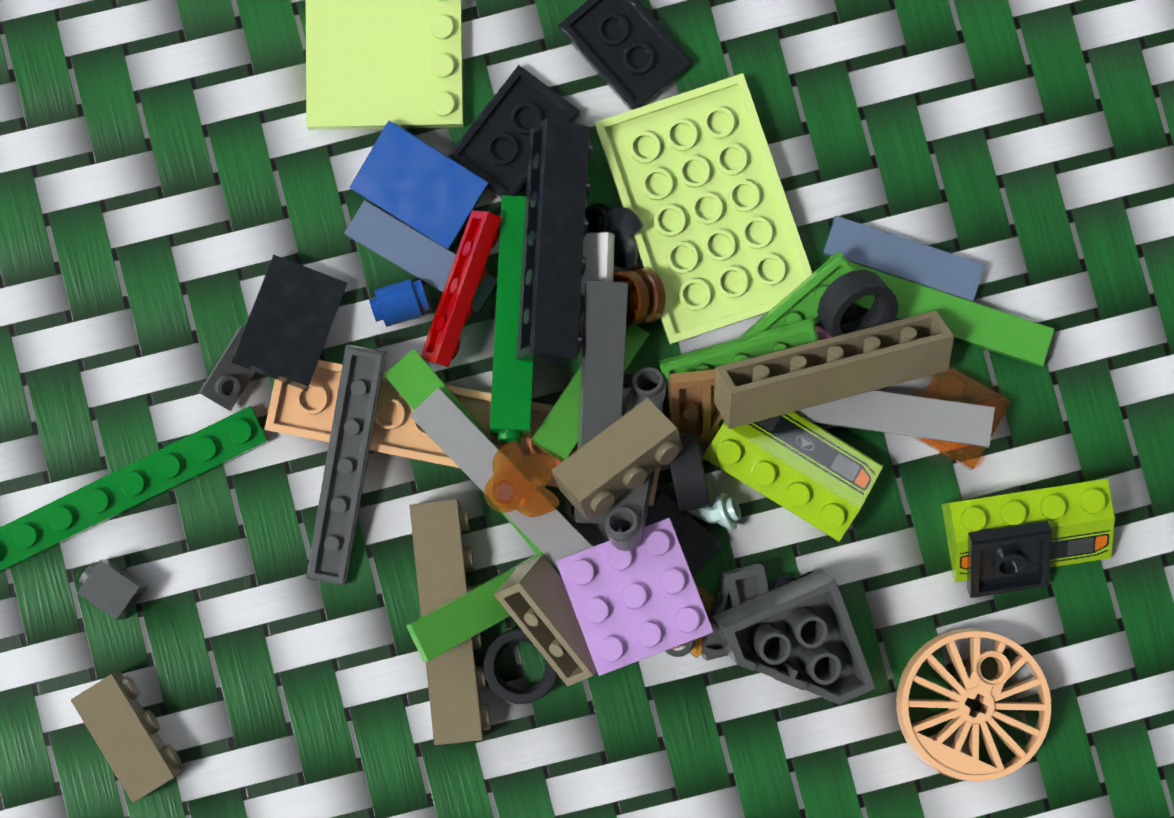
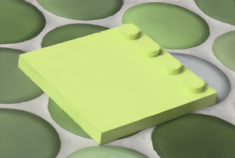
[306,0,464,130]

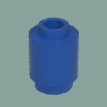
[369,279,430,327]

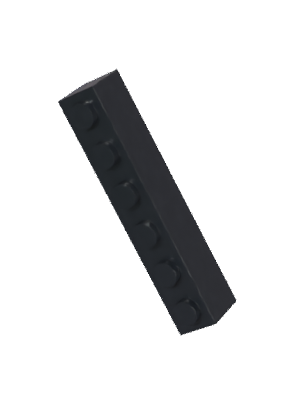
[516,118,592,366]

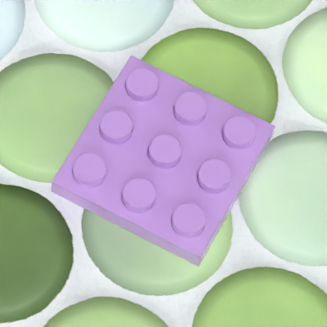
[556,518,713,676]

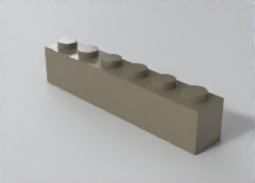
[714,311,954,429]
[409,499,491,745]

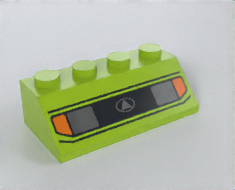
[702,412,883,541]
[941,479,1115,582]

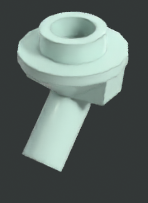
[686,492,741,530]

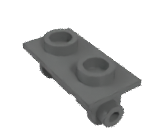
[199,325,255,411]

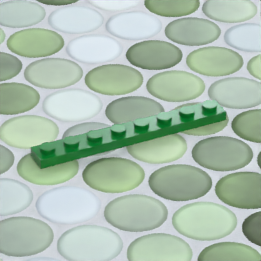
[0,406,269,573]

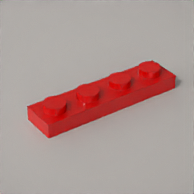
[421,210,502,367]

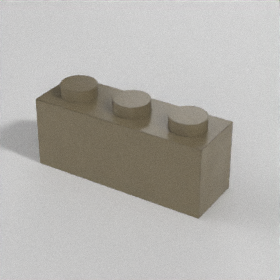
[551,398,683,521]
[494,555,597,687]
[71,672,182,803]

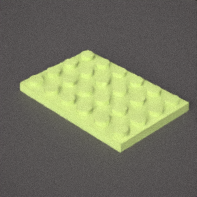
[595,73,812,345]

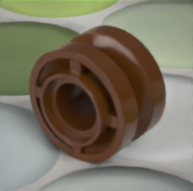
[613,268,666,326]

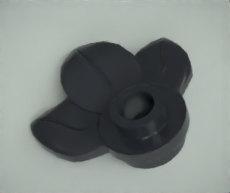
[585,203,643,269]

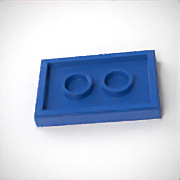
[349,120,490,250]

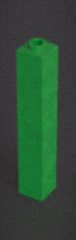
[490,195,534,443]

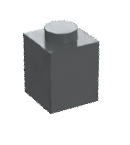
[77,560,148,620]

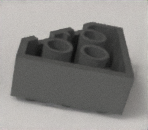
[712,569,876,705]

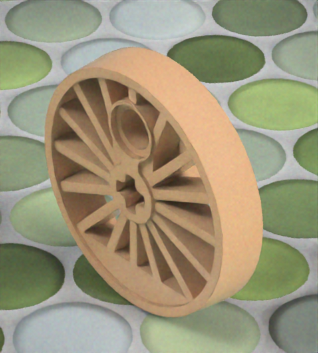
[896,628,1051,781]

